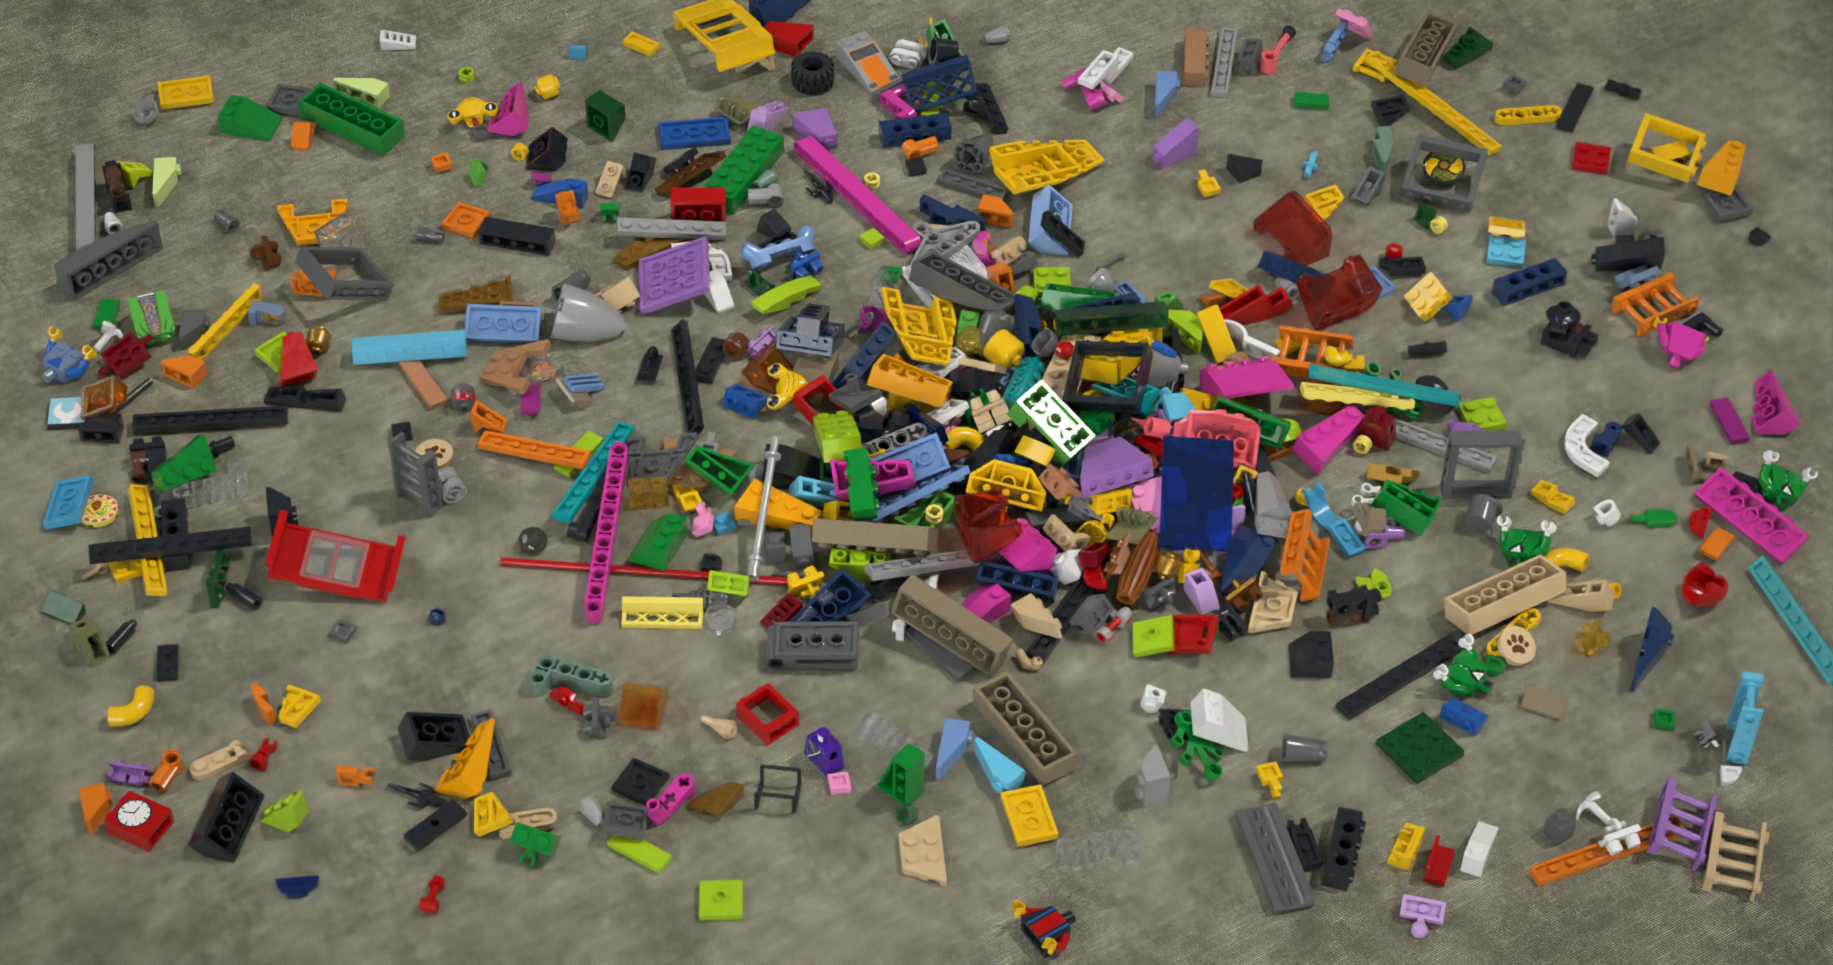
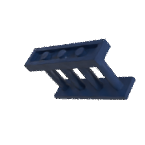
[831,321,897,390]

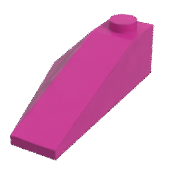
[487,81,530,136]
[1752,370,1801,435]
[961,584,1011,624]

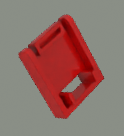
[1166,614,1219,654]

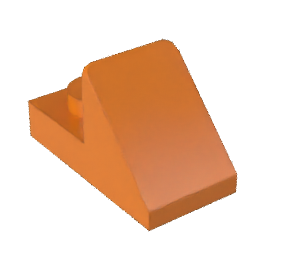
[291,121,317,151]
[470,400,508,434]

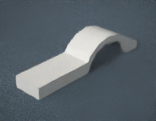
[1203,319,1280,360]

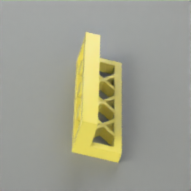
[621,596,703,629]

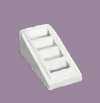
[380,30,416,50]

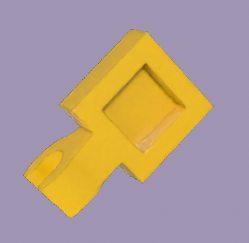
[1197,169,1221,197]
[1178,549,1200,583]
[1256,762,1283,799]

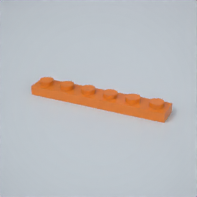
[477,430,591,469]

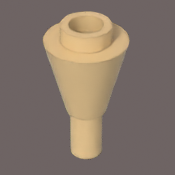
[701,715,737,740]

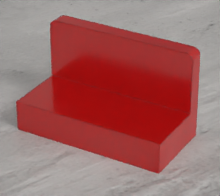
[1423,835,1455,887]

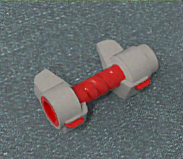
[1091,607,1132,644]

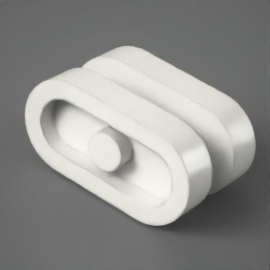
[889,39,928,69]

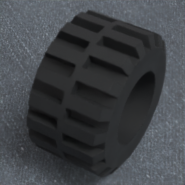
[791,51,834,95]

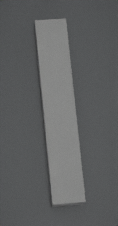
[1210,27,1238,99]

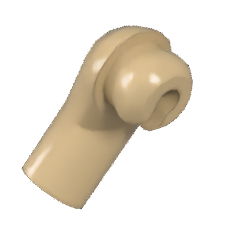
[1015,649,1043,671]

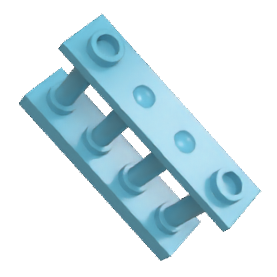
[1726,671,1763,765]

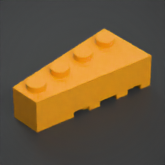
[1697,140,1746,196]
[867,354,953,408]

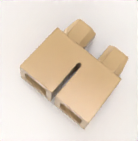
[970,389,1012,433]

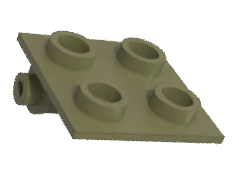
[714,95,758,125]
[1105,507,1158,545]

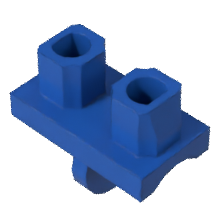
[789,251,823,280]

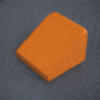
[1200,291,1226,308]

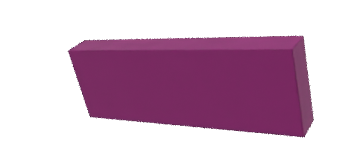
[1709,397,1750,445]

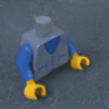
[41,326,97,383]

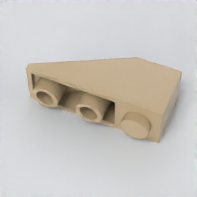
[1010,593,1062,639]

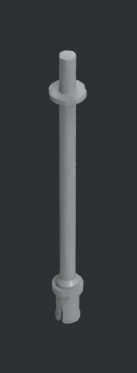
[747,436,781,581]

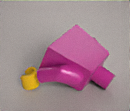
[1653,316,1709,369]

